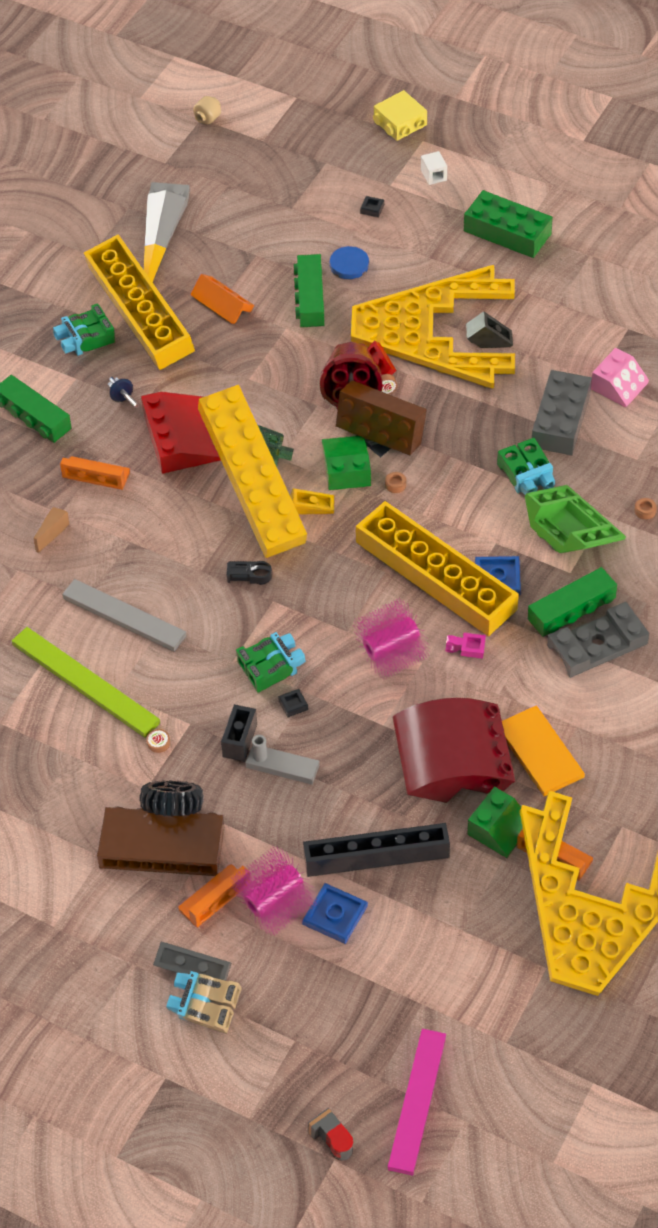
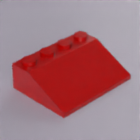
[141,391,221,474]

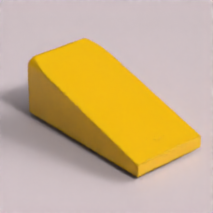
[290,488,334,515]

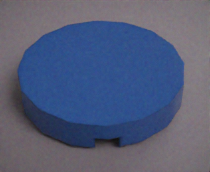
[329,246,369,279]

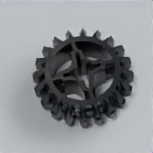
[139,780,204,817]

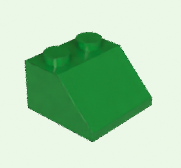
[467,787,523,858]

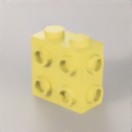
[373,90,427,141]

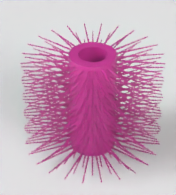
[353,598,430,679]
[231,846,317,936]

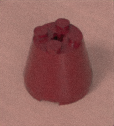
[320,342,383,410]

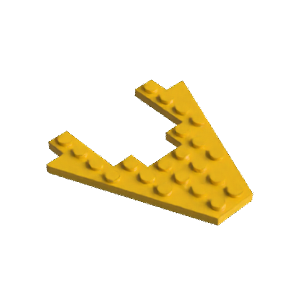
[351,265,515,388]
[520,791,658,996]

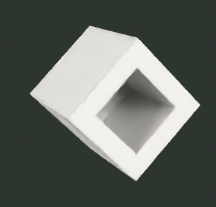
[421,151,447,185]

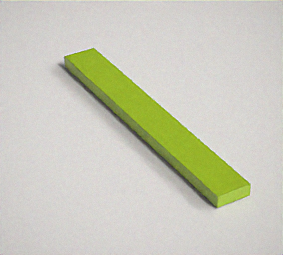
[12,627,160,738]

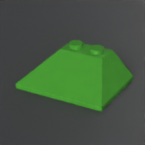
[525,485,626,553]

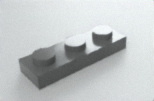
[153,941,232,981]

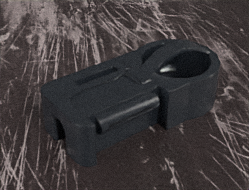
[226,561,272,585]

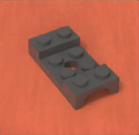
[547,602,650,678]

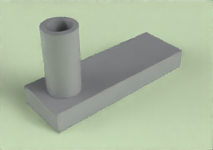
[246,735,320,785]

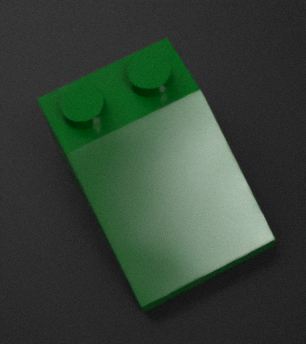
[322,436,371,490]

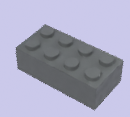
[532,370,592,456]

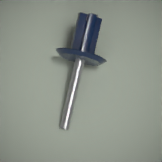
[108,377,139,408]

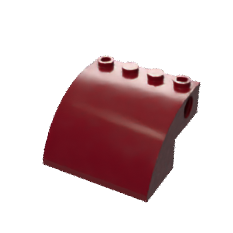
[392,698,515,803]

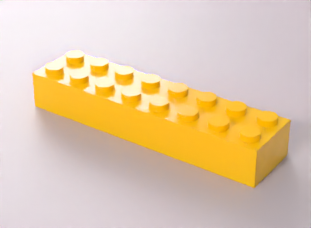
[84,234,195,371]
[198,384,307,559]
[356,501,519,637]

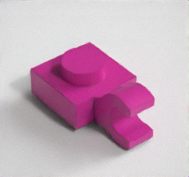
[445,633,486,659]

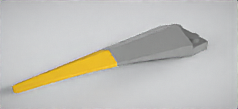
[144,182,190,283]

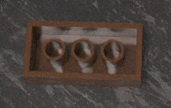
[335,380,427,456]

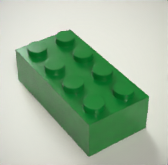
[464,190,553,258]

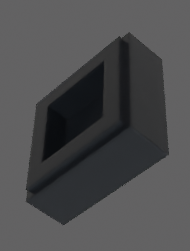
[360,196,385,218]
[278,689,309,718]

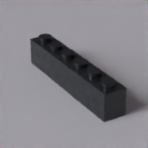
[303,823,450,877]

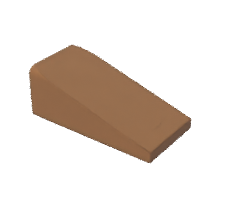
[34,507,69,553]

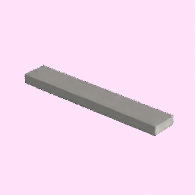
[62,579,187,652]

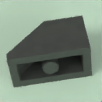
[466,311,513,348]

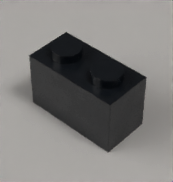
[221,704,257,762]

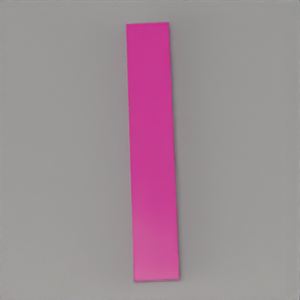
[388,1029,446,1176]

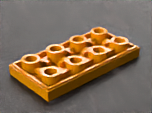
[502,705,585,796]

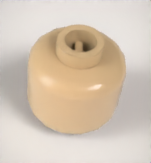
[193,96,221,125]

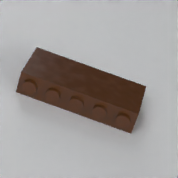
[97,806,225,876]

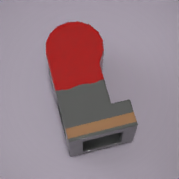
[308,1108,353,1161]

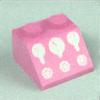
[591,348,649,407]

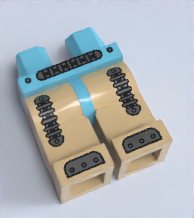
[166,971,242,1034]

